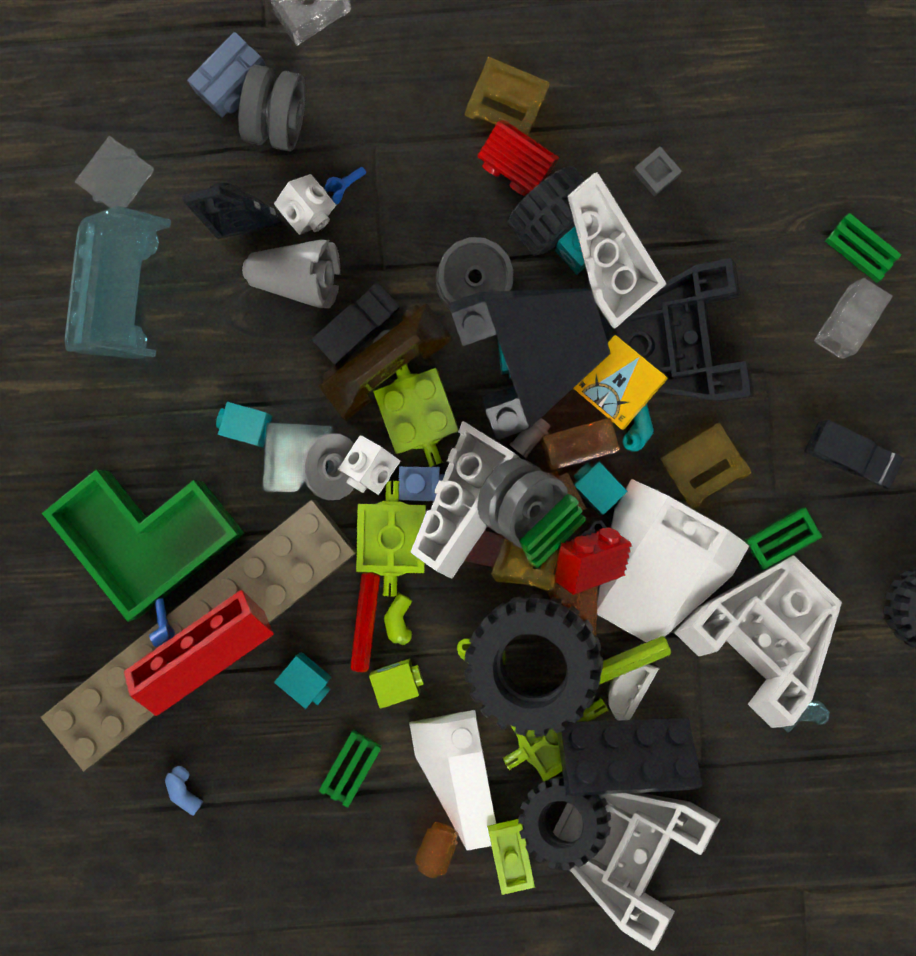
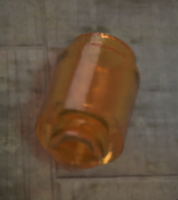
[415,822,458,878]

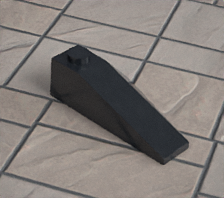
[182,183,282,240]

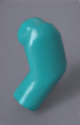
[622,404,654,452]

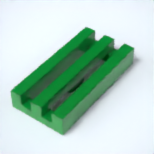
[825,213,901,283]
[519,494,586,568]
[744,508,822,570]
[319,730,382,808]

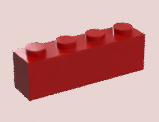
[124,589,274,716]

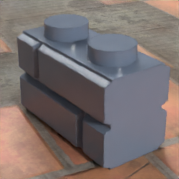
[187,32,266,117]

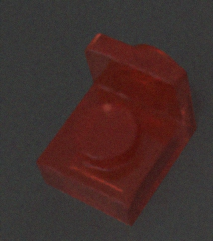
[464,531,510,569]

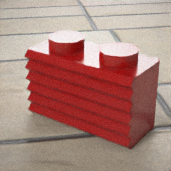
[477,120,559,196]
[554,528,632,595]

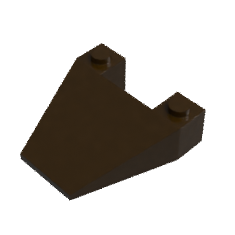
[318,303,451,421]

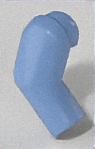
[165,766,203,816]

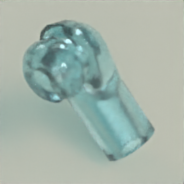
[782,700,830,733]

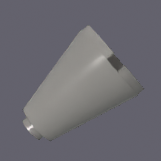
[242,239,340,308]

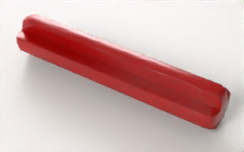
[350,572,380,672]

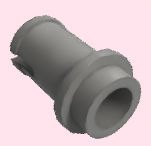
[509,418,551,458]

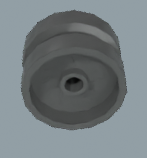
[238,64,306,152]
[435,237,513,310]
[477,458,568,548]

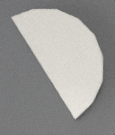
[607,664,659,720]

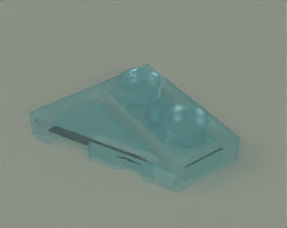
[263,423,333,492]

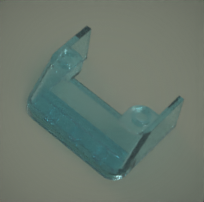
[65,206,171,359]

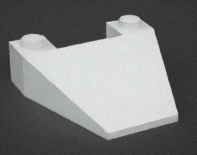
[675,555,842,728]
[553,793,720,951]

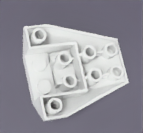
[594,479,749,642]

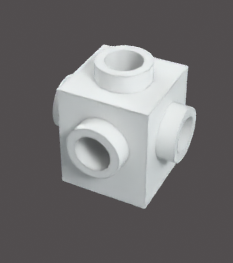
[274,174,336,235]
[338,435,400,495]

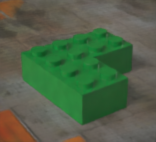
[42,470,245,622]

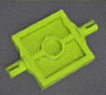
[373,364,459,467]
[356,481,426,596]
[502,698,609,781]

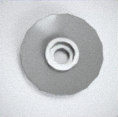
[303,434,354,500]

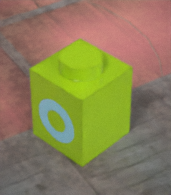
[369,658,424,709]

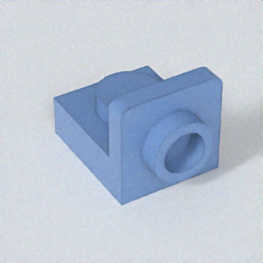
[399,466,445,501]

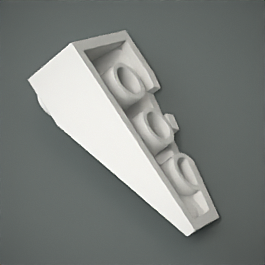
[568,173,666,328]
[409,710,496,850]

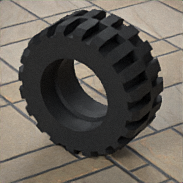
[464,594,603,737]

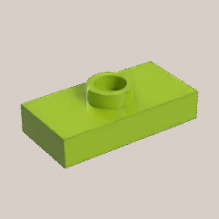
[487,819,535,895]

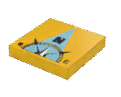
[573,335,668,430]

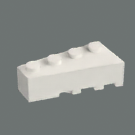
[411,421,520,579]

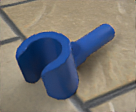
[324,167,366,204]
[149,598,177,647]

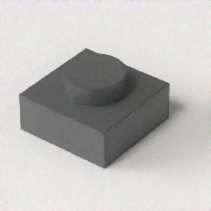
[633,146,682,197]

